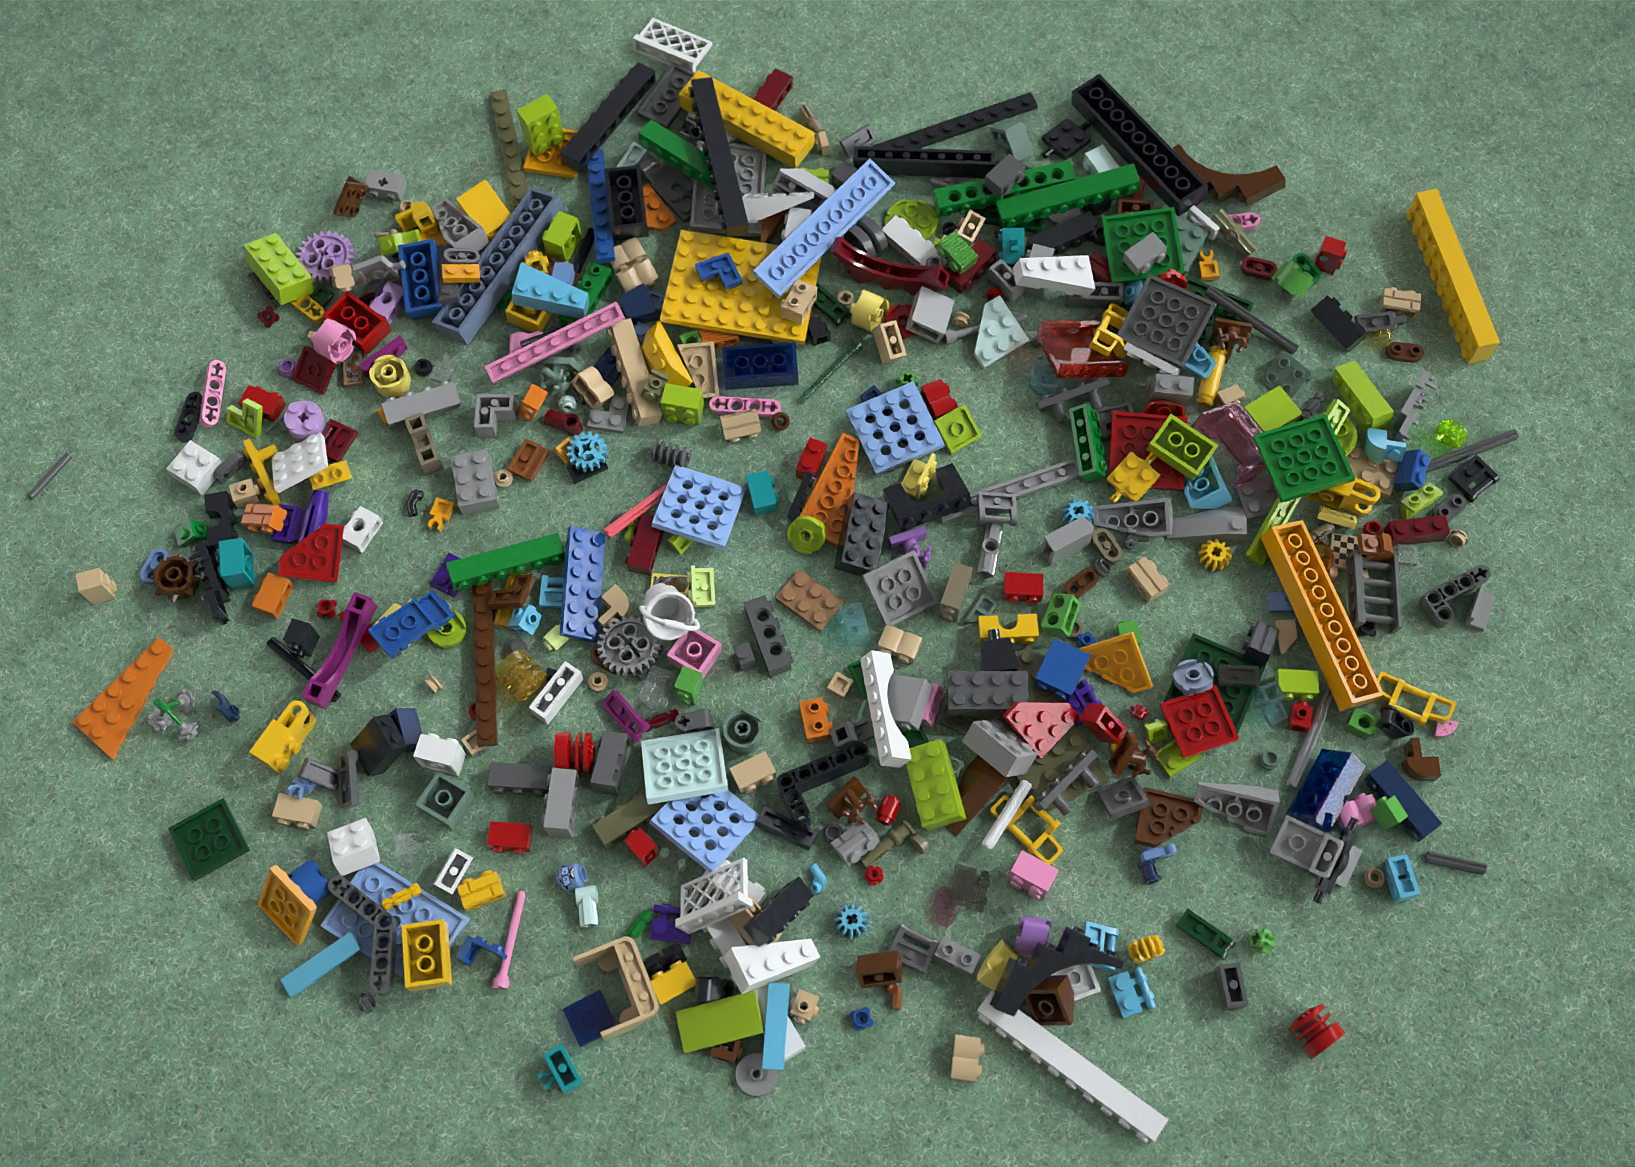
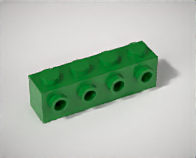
[559,261,614,327]
[1069,403,1107,483]

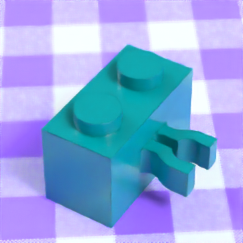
[998,228,1025,267]
[537,1044,585,1095]

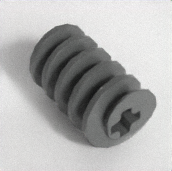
[651,438,692,468]

